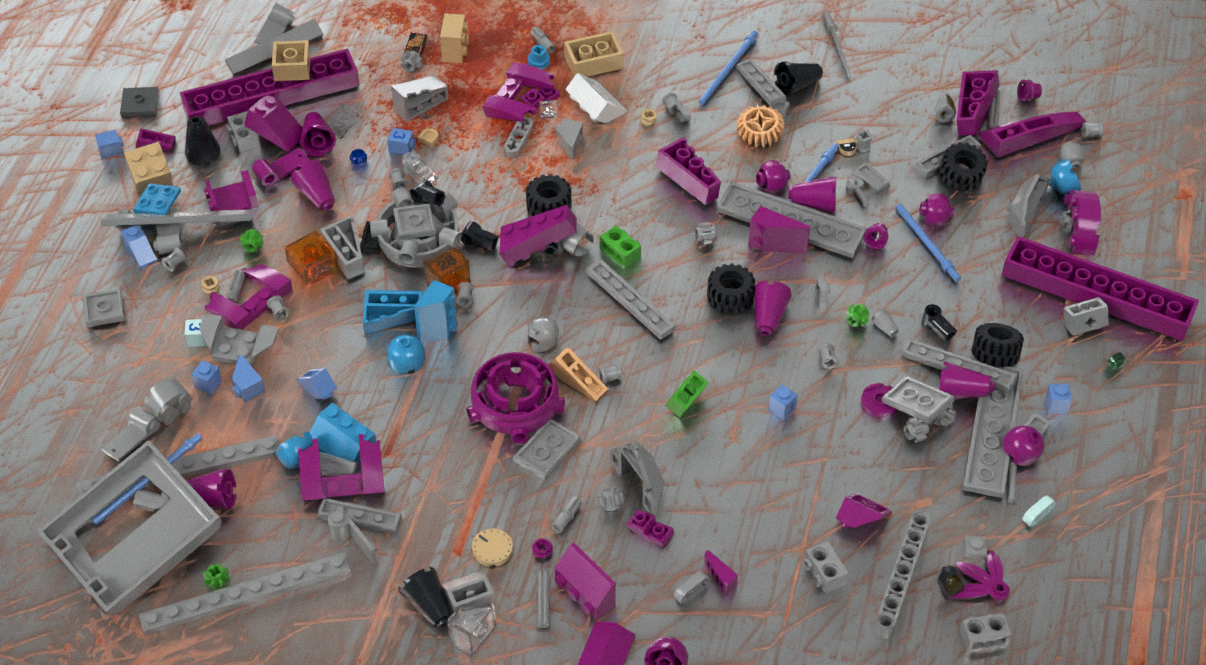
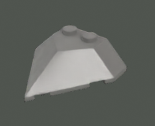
[610,441,664,518]

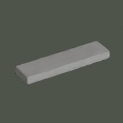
[736,59,786,106]
[915,135,982,178]
[317,498,402,535]

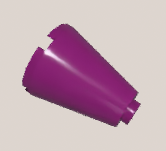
[300,112,336,157]
[291,160,335,211]
[788,177,836,213]
[754,281,792,336]
[939,361,995,400]
[186,469,237,510]

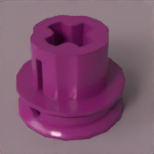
[1017,79,1042,102]
[864,223,889,250]

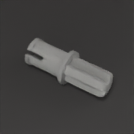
[531,27,556,54]
[551,496,582,534]

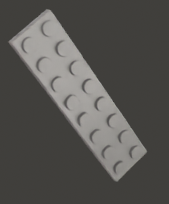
[717,181,867,259]
[962,363,1024,498]

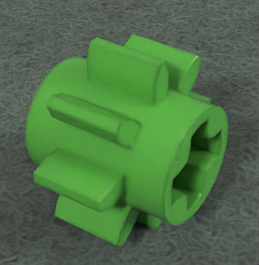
[240,229,264,252]
[846,303,870,327]
[203,563,230,591]

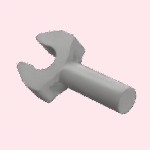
[846,177,869,206]

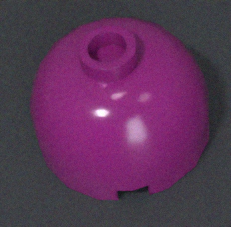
[1003,425,1044,466]
[644,636,689,665]

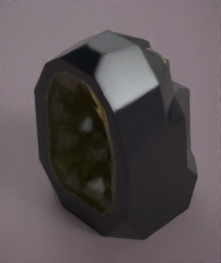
[937,565,965,597]

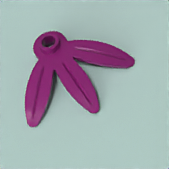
[950,550,1010,601]

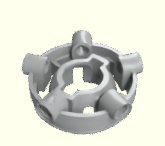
[370,187,462,268]

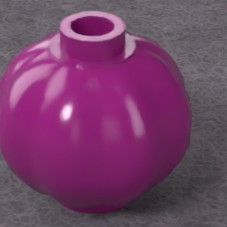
[756,160,791,194]
[919,193,954,227]

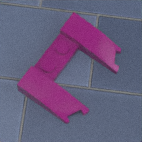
[482,62,554,122]
[204,264,293,330]
[298,434,385,501]

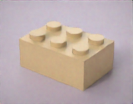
[564,31,624,77]

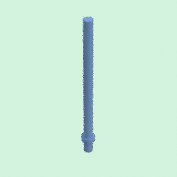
[699,31,758,105]
[91,433,203,526]

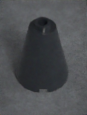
[774,61,823,96]
[185,116,221,166]
[398,567,452,628]

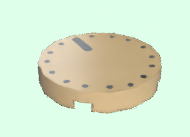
[472,528,513,567]

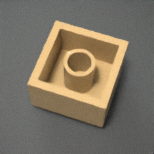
[440,14,469,63]
[272,40,311,81]
[124,142,172,193]

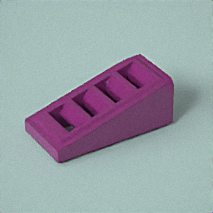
[136,128,176,151]
[704,550,738,595]

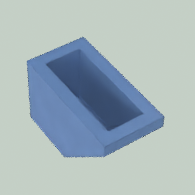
[121,225,157,269]
[232,355,265,402]
[297,368,337,400]

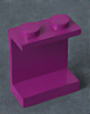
[204,170,259,211]

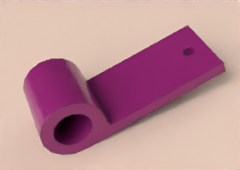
[252,147,310,186]

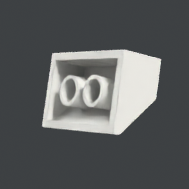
[566,73,627,123]

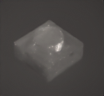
[539,100,558,118]

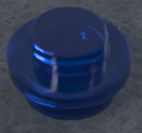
[349,149,367,165]

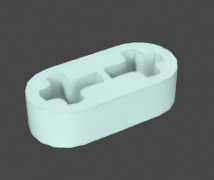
[1022,495,1056,527]

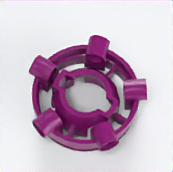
[466,352,565,444]

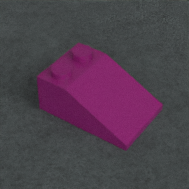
[244,94,302,152]
[748,206,810,253]

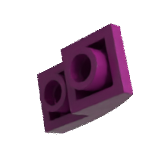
[521,87,561,108]
[627,510,674,547]

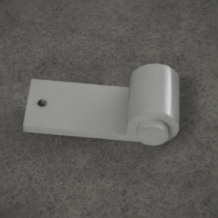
[254,3,295,44]
[153,208,182,255]
[101,407,160,462]
[328,510,378,564]

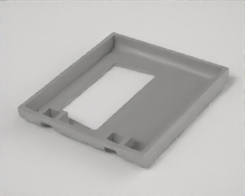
[38,440,221,615]

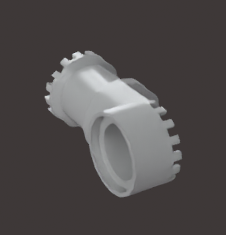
[662,92,691,123]

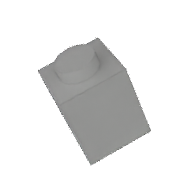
[555,118,583,159]

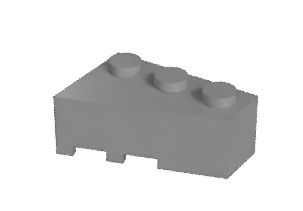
[391,75,449,122]
[320,215,364,280]

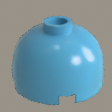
[1049,159,1081,196]
[387,334,426,373]
[275,432,314,469]

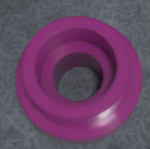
[532,538,553,558]

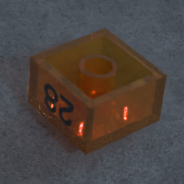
[284,230,338,284]
[425,247,471,294]

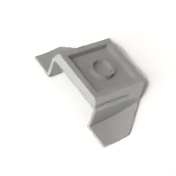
[199,313,279,365]

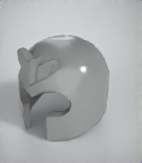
[559,224,594,257]
[528,316,559,352]

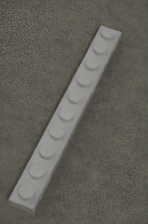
[76,435,280,497]
[139,552,351,636]

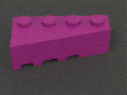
[956,70,1000,135]
[656,137,721,205]
[499,205,577,267]

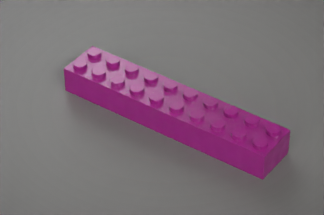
[180,48,360,126]
[1001,236,1199,341]

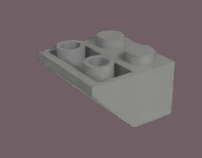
[441,571,495,621]

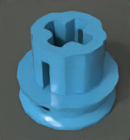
[528,45,550,70]

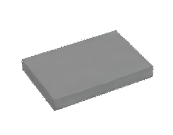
[882,376,954,424]
[513,419,581,480]

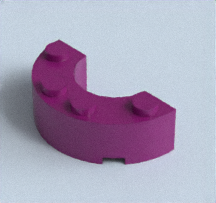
[1064,190,1101,256]

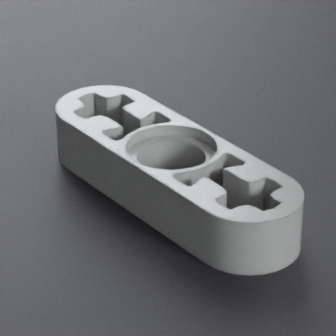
[504,117,533,158]

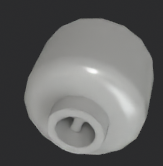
[1059,142,1085,170]

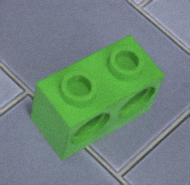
[600,225,641,269]
[665,371,709,418]

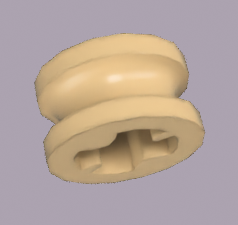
[641,109,657,125]
[201,276,219,295]

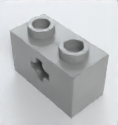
[1064,297,1109,336]

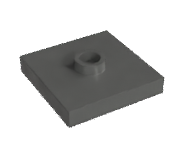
[120,87,159,117]

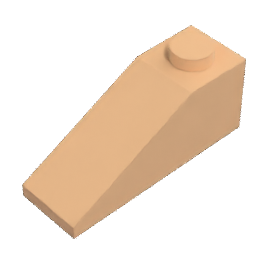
[548,346,608,402]

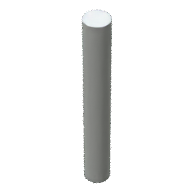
[1007,455,1017,503]

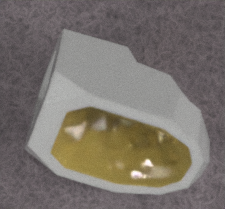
[934,93,957,123]

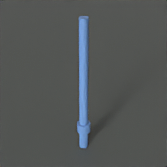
[789,143,839,202]
[896,204,961,282]

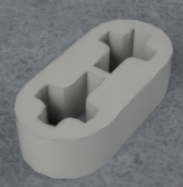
[674,571,710,604]

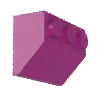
[554,542,616,620]

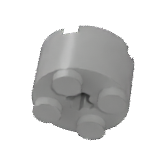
[144,378,191,425]

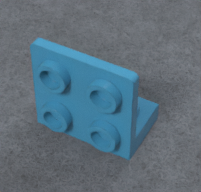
[133,184,181,225]

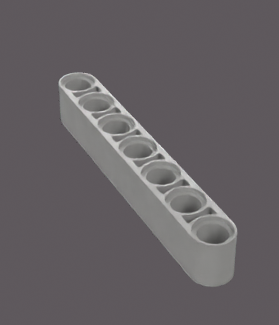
[875,511,930,639]

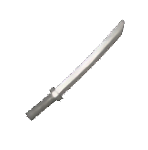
[823,10,851,79]

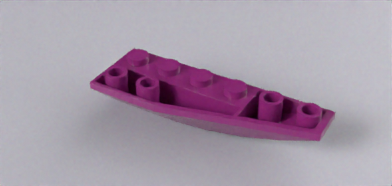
[978,112,1086,158]

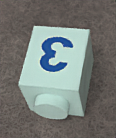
[184,319,207,347]

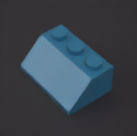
[414,280,458,344]
[309,403,376,464]

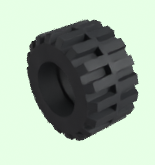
[939,142,988,192]
[526,174,572,216]
[707,263,755,314]
[971,323,1024,367]

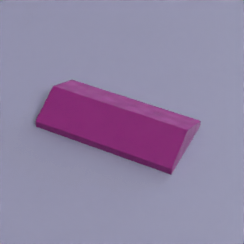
[577,622,636,665]

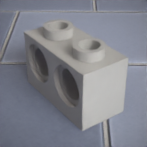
[226,111,260,153]
[804,541,849,593]
[960,613,1012,653]

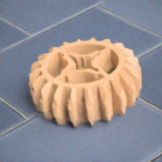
[737,104,784,148]

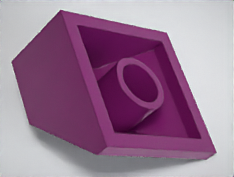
[836,493,892,529]

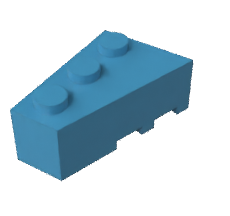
[363,290,423,334]

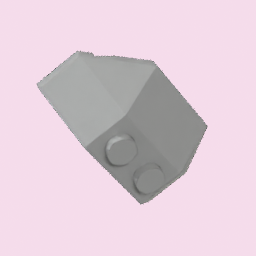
[1007,174,1050,237]

